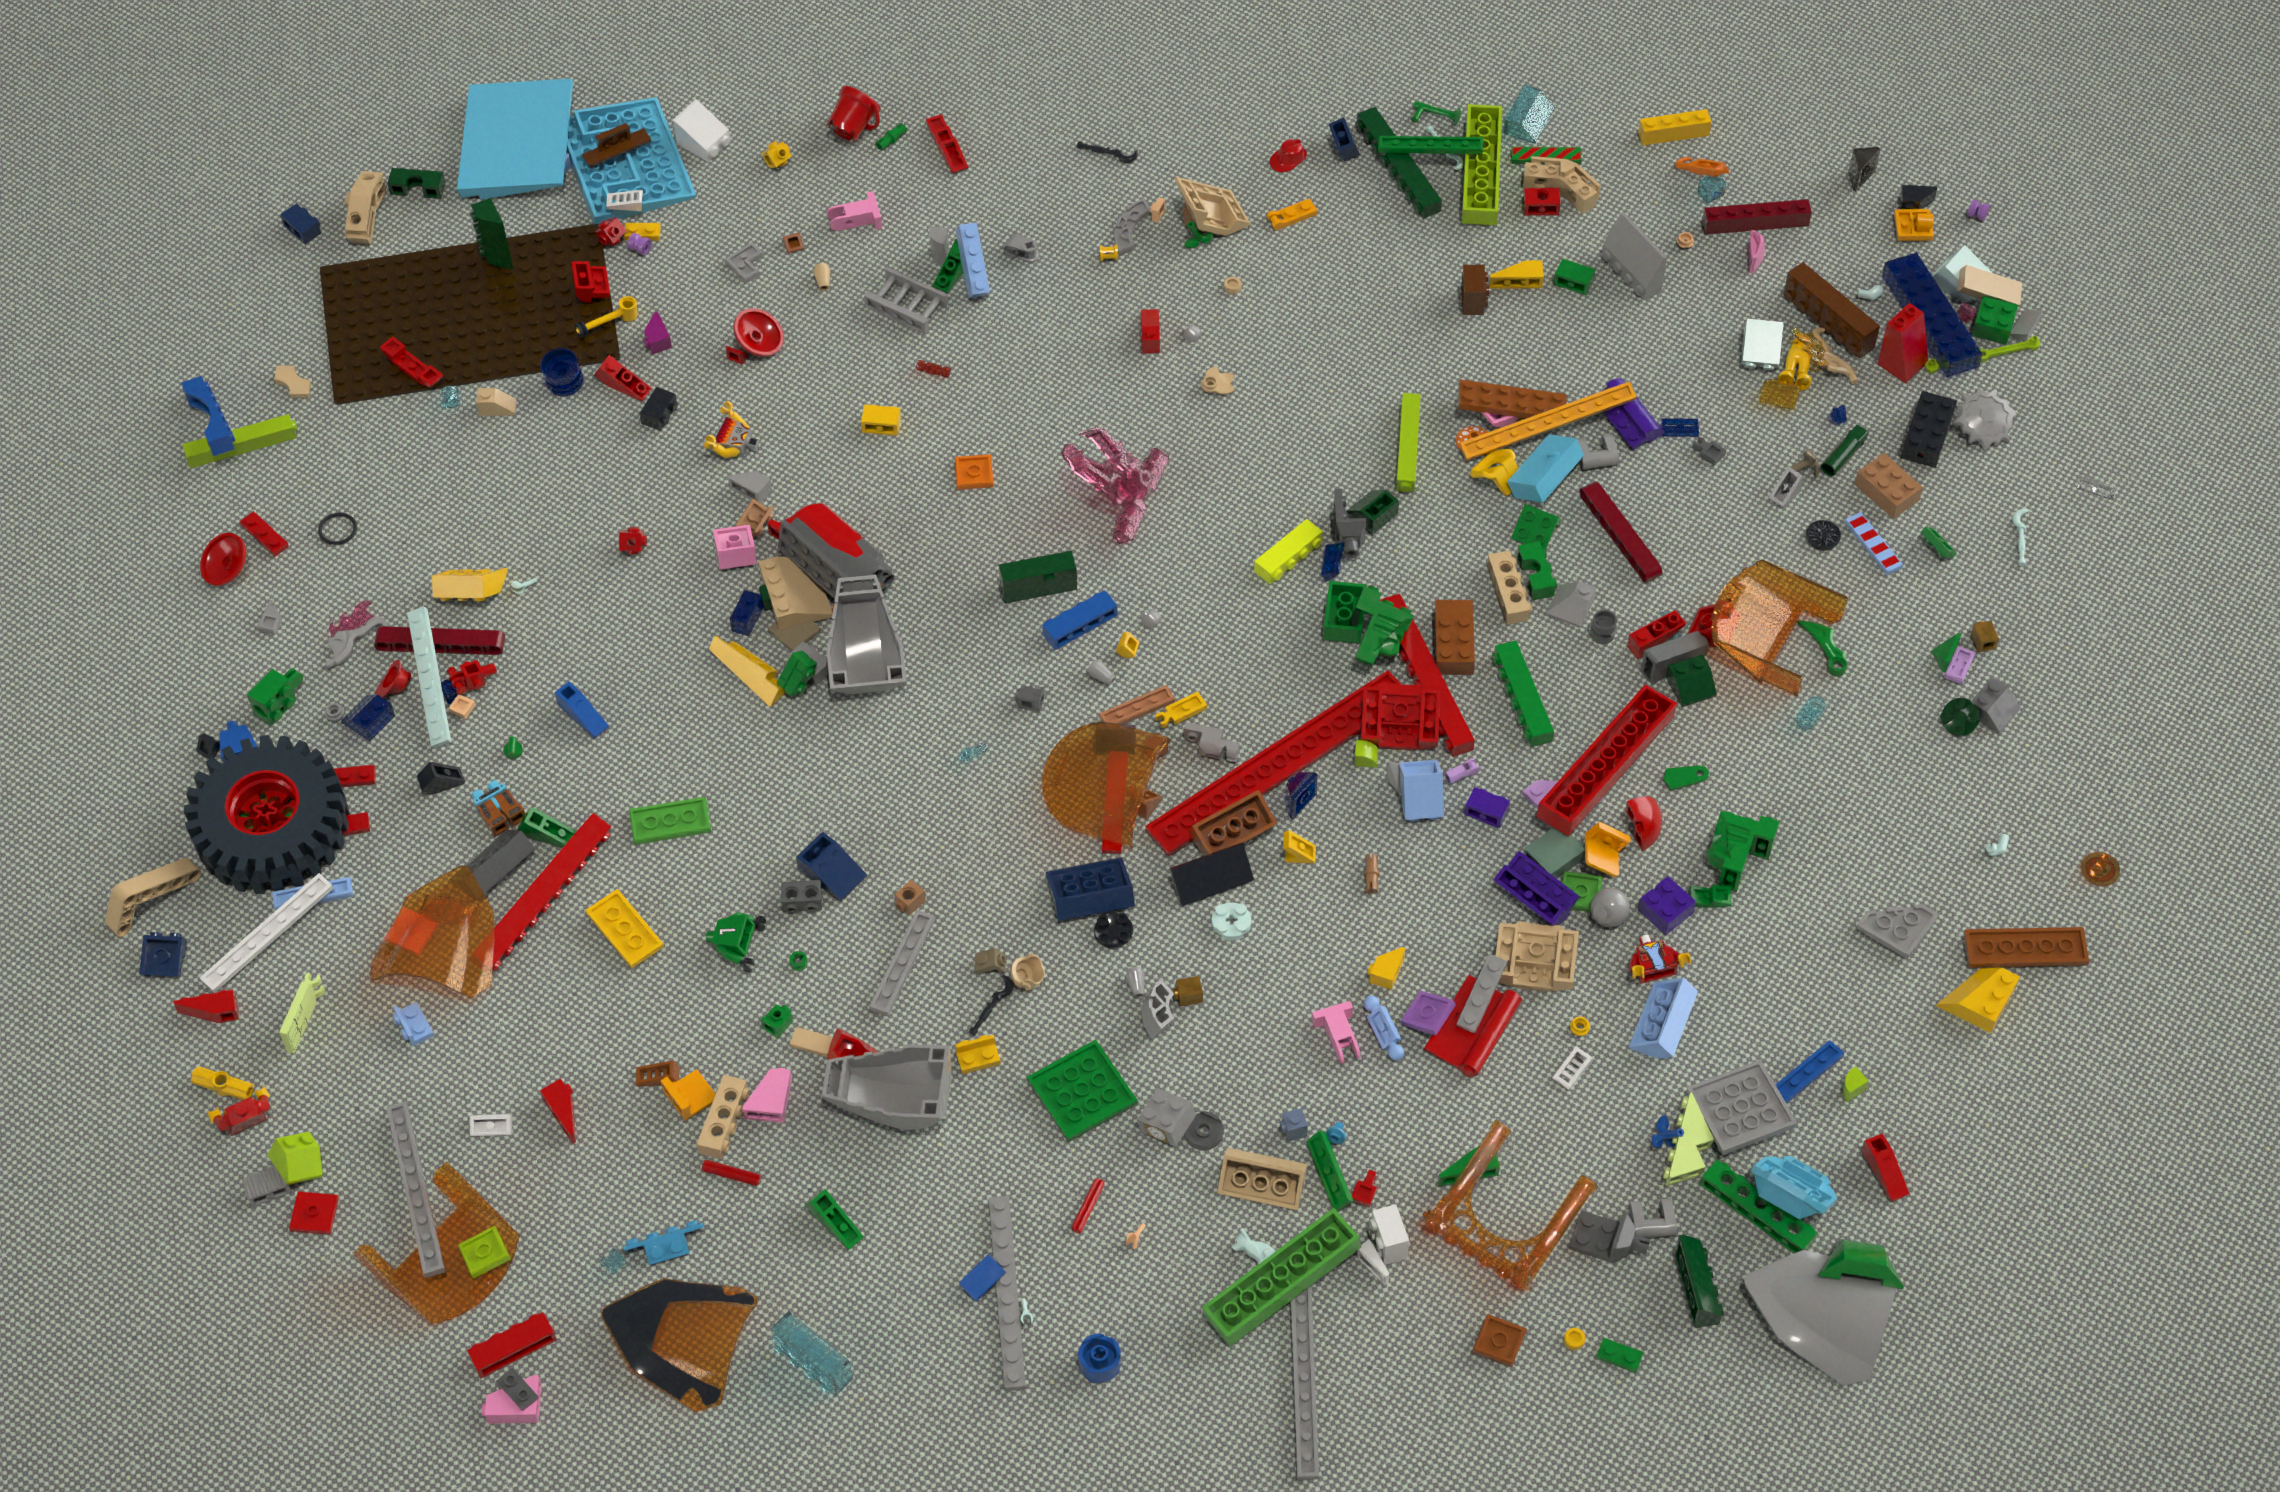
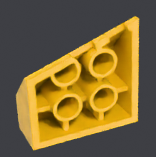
[431,568,508,601]
[1936,968,2020,1033]

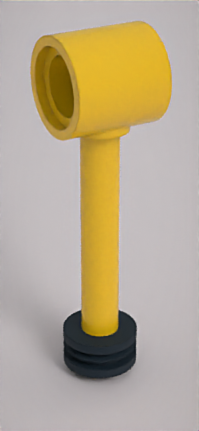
[575,296,638,337]

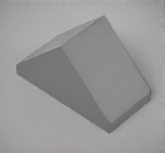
[1769,466,1804,507]

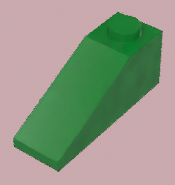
[517,807,577,848]
[1438,1145,1500,1187]
[804,1189,864,1250]

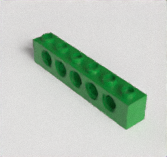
[1700,1160,1818,1254]

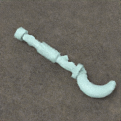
[1426,126,1465,170]
[2012,509,2029,566]

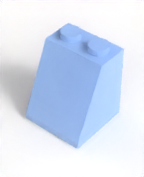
[1399,760,1444,821]

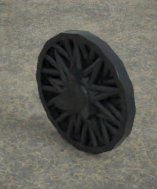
[1806,520,1841,550]

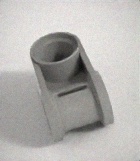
[1004,234,1039,263]

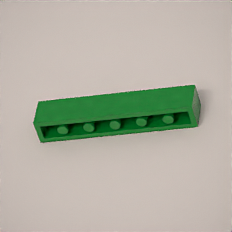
[1492,640,1554,747]

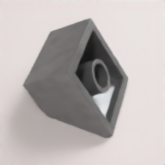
[1971,677,2021,734]

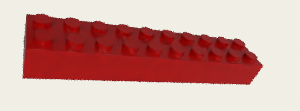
[1536,684,1677,837]

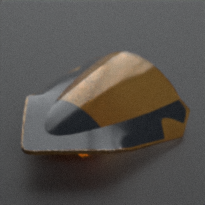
[601,1278,759,1412]

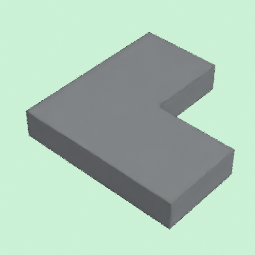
[724,242,763,284]

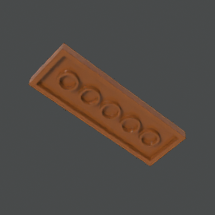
[1458,379,1567,418]
[1963,927,2089,968]

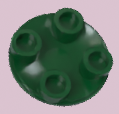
[1940,698,1980,736]

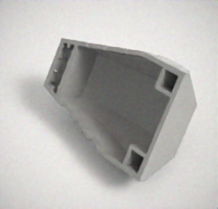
[827,575,907,694]
[822,1044,952,1130]

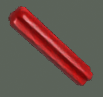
[702,1159,761,1186]
[1071,1178,1105,1234]

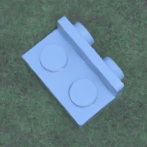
[392,1002,434,1046]

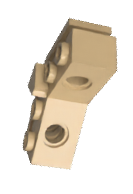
[1523,156,1601,214]
[345,171,386,245]

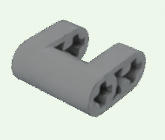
[1577,434,1619,470]
[1629,1198,1677,1238]

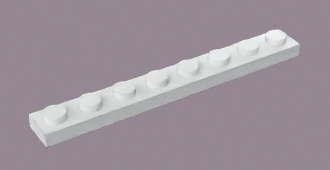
[200,873,334,993]

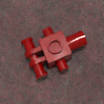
[446,660,497,694]

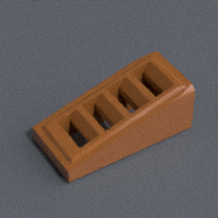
[636,1060,680,1087]

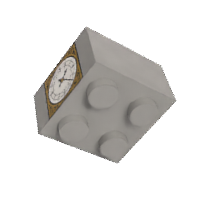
[1137,1088,1196,1147]

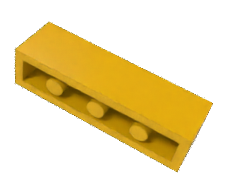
[1638,109,1712,146]

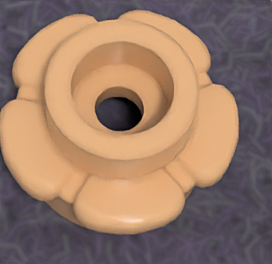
[1677,232,1694,248]

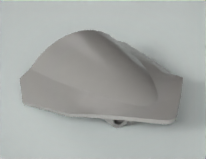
[1744,1250,1896,1386]

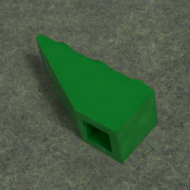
[932,238,963,293]

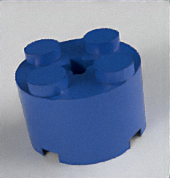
[1078,1333,1121,1384]

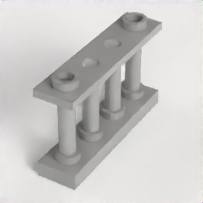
[864,267,948,335]

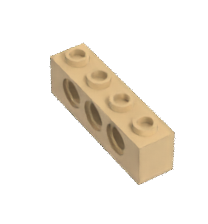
[1487,550,1532,625]
[696,1074,750,1159]

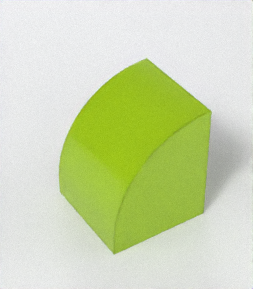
[1355,740,1379,768]
[1842,1066,1869,1102]

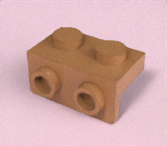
[734,498,774,538]

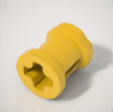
[1099,244,1118,261]

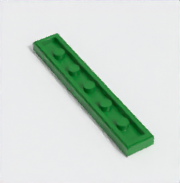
[1378,136,1483,154]

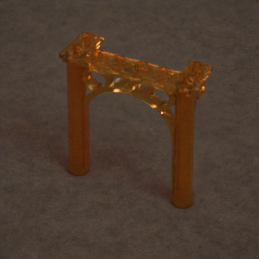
[1422,1120,1598,1291]

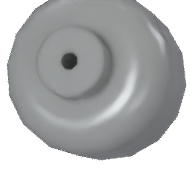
[1182,324,1201,342]
[1142,609,1162,628]

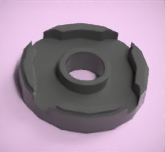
[1184,1111,1224,1151]

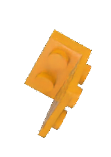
[661,1070,716,1121]

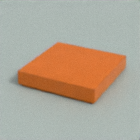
[955,454,994,490]

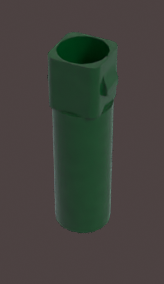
[1821,425,1869,476]

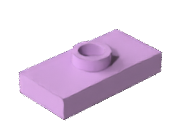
[1944,646,1975,685]

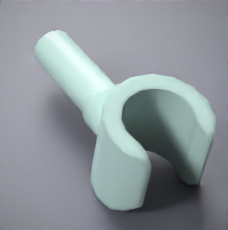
[511,578,537,595]
[1020,1298,1033,1326]

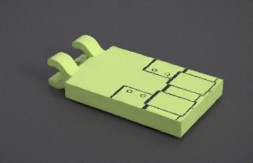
[279,973,325,1053]

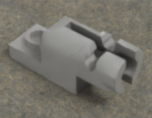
[1184,722,1240,763]

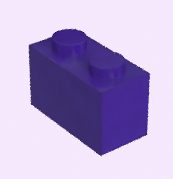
[1464,787,1510,829]

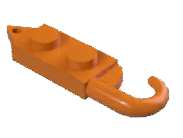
[1675,157,1729,177]

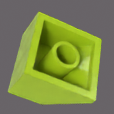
[267,1132,323,1185]

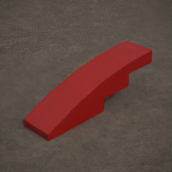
[925,114,969,174]

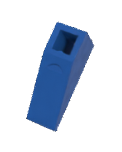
[554,681,609,739]

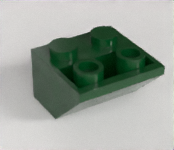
[1346,490,1399,534]

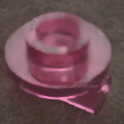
[1958,302,1979,321]

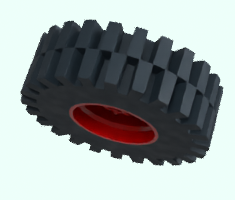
[184,735,350,894]

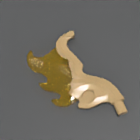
[1793,327,1858,384]

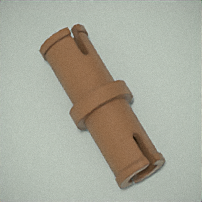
[1364,854,1380,894]

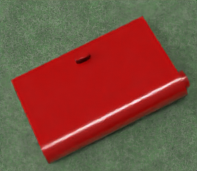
[1424,975,1522,1077]

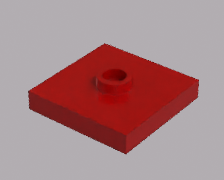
[289,1191,339,1235]

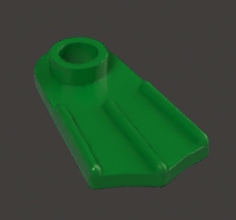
[1663,765,1709,791]

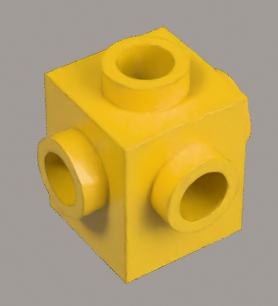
[761,141,792,168]

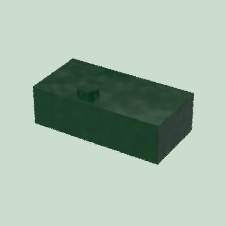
[998,550,1077,604]

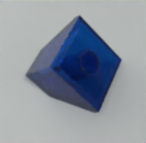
[1286,772,1318,820]

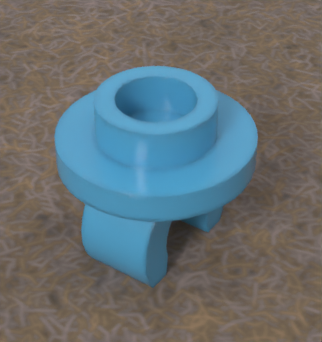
[1326,1121,1346,1144]

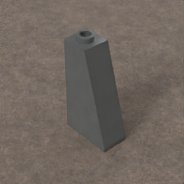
[1641,631,1709,685]

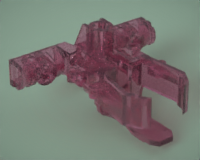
[1061,427,1170,544]

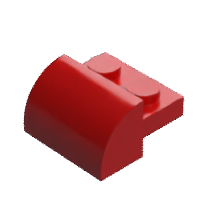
[571,261,610,302]

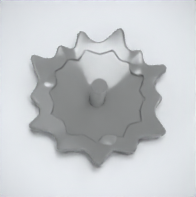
[1952,389,2017,451]

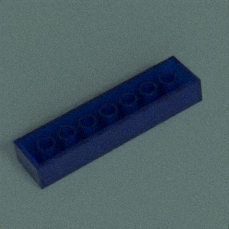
[1882,252,1982,377]

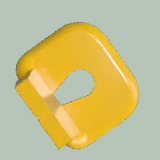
[1470,449,1518,496]

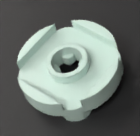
[1212,903,1251,941]

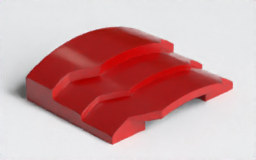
[1361,682,1440,750]

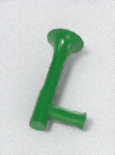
[1411,101,1461,126]

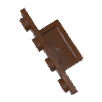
[582,123,651,167]

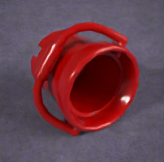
[826,85,881,142]

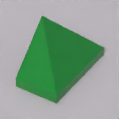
[1931,633,1962,673]

